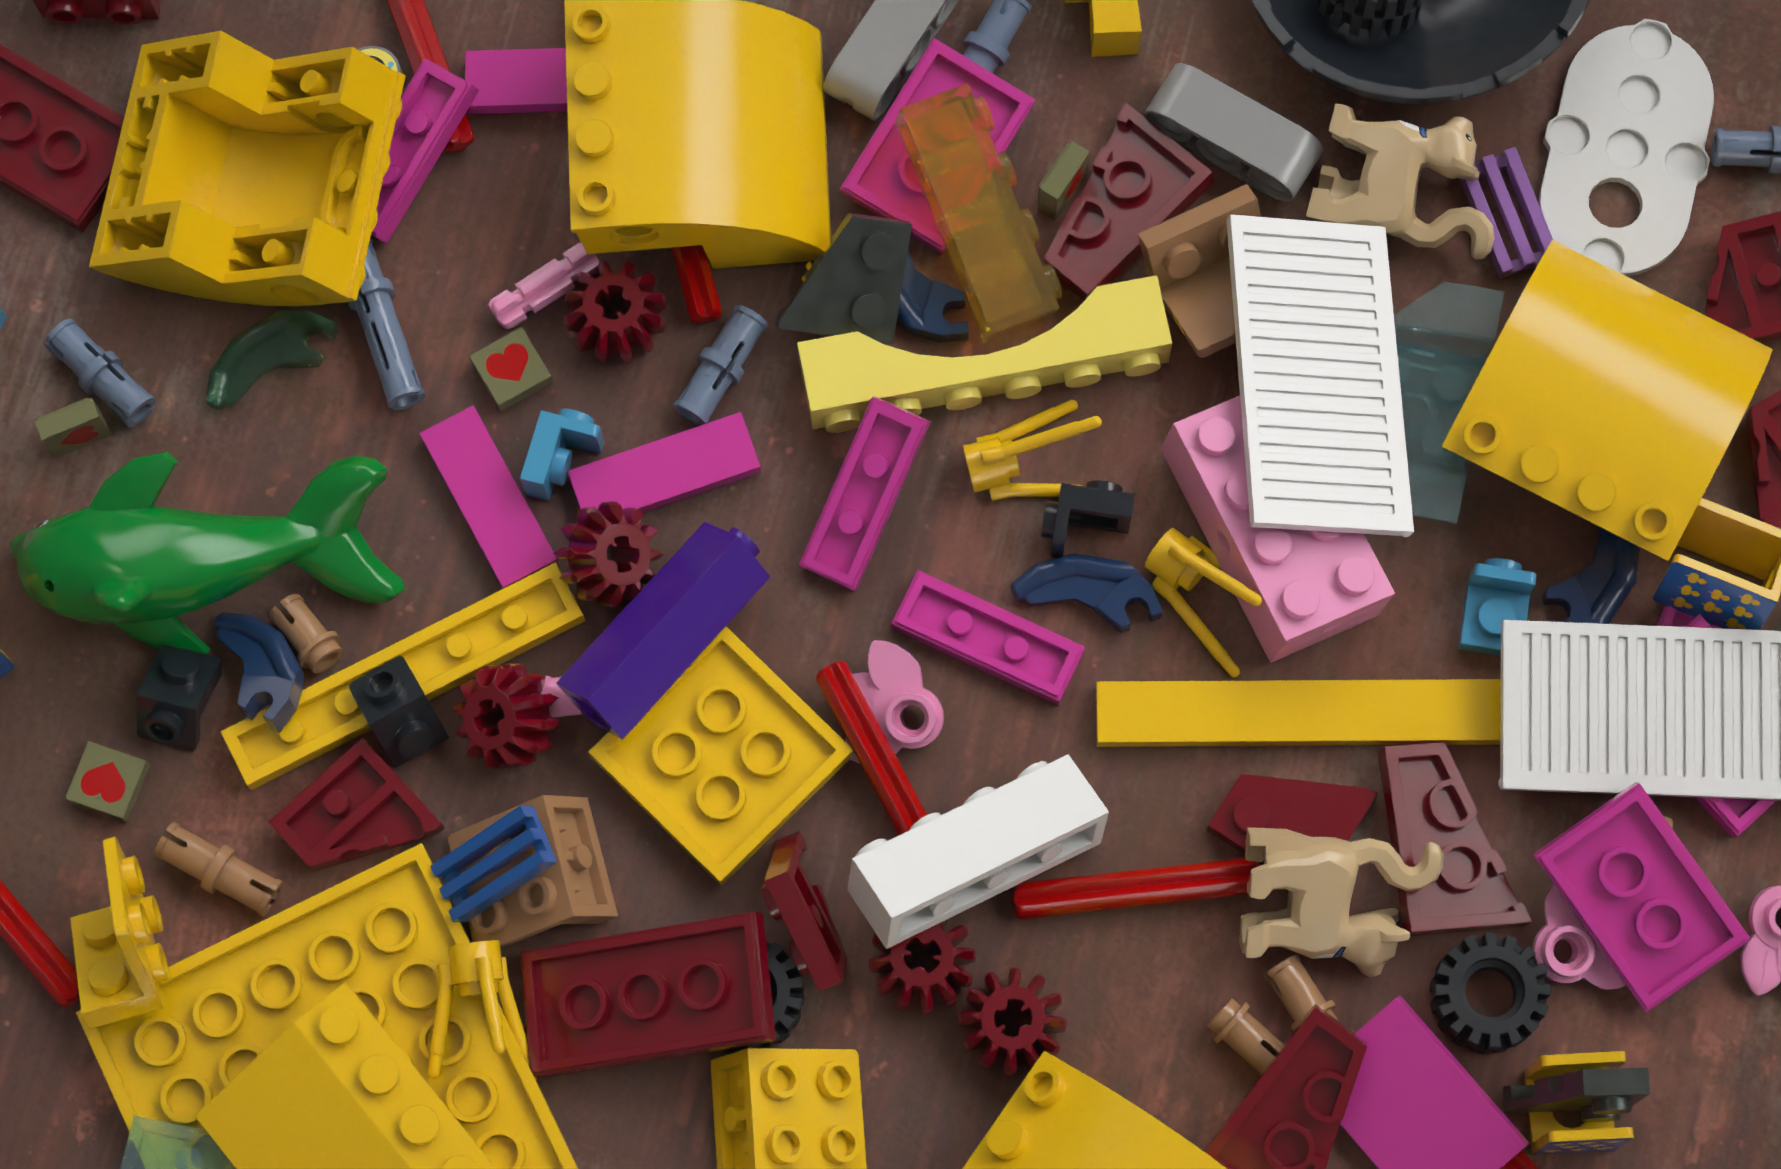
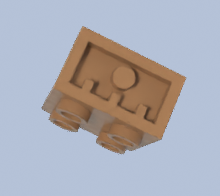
[1138,184,1261,358]
[448,795,618,948]

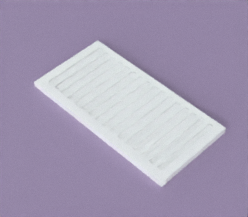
[1226,214,1414,537]
[1498,620,1781,800]

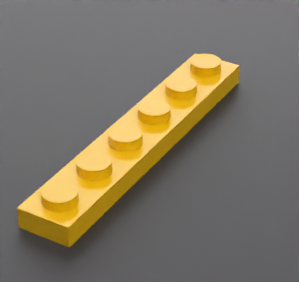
[220,562,585,791]

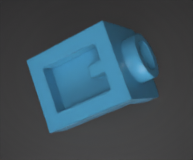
[520,409,605,502]
[1457,558,1537,656]

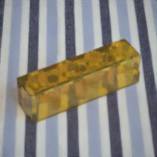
[895,83,1062,343]

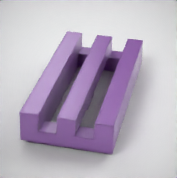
[1459,147,1553,279]

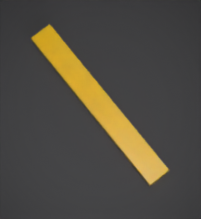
[1096,679,1500,747]

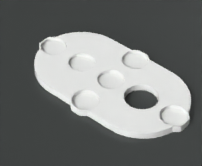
[1539,19,1714,277]

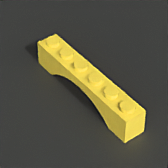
[797,275,1172,433]

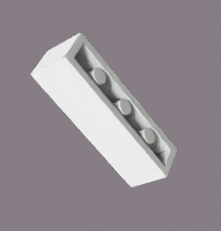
[847,754,1109,949]

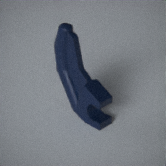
[897,250,969,343]
[1543,527,1640,624]
[1010,553,1163,633]
[214,612,304,733]

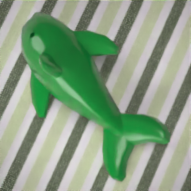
[9,451,406,654]

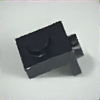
[1041,480,1135,558]
[136,644,222,751]
[349,656,450,769]

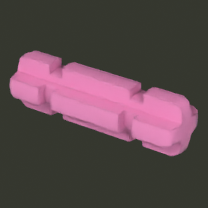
[489,243,600,329]

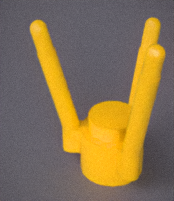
[963,400,1102,501]
[1145,528,1262,678]
[428,940,537,1080]

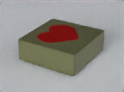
[1037,141,1090,220]
[469,327,554,412]
[34,397,112,458]
[65,741,150,822]

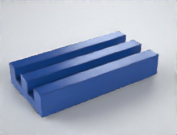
[430,805,557,922]

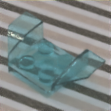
[1394,282,1505,524]

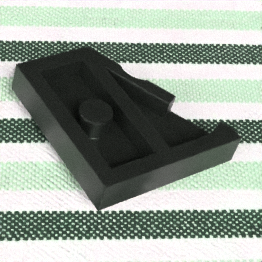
[775,213,912,344]
[1502,1068,1650,1122]

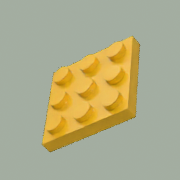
[588,626,854,886]

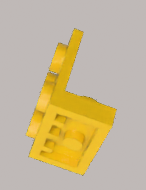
[70,836,170,1029]
[710,1048,867,1169]

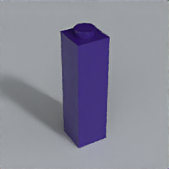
[556,522,770,740]

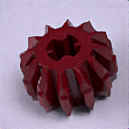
[564,260,667,364]
[553,501,664,607]
[451,663,562,769]
[868,919,976,1015]
[958,967,1067,1078]

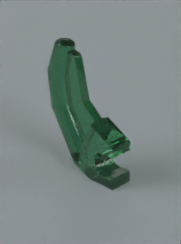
[205,310,339,410]

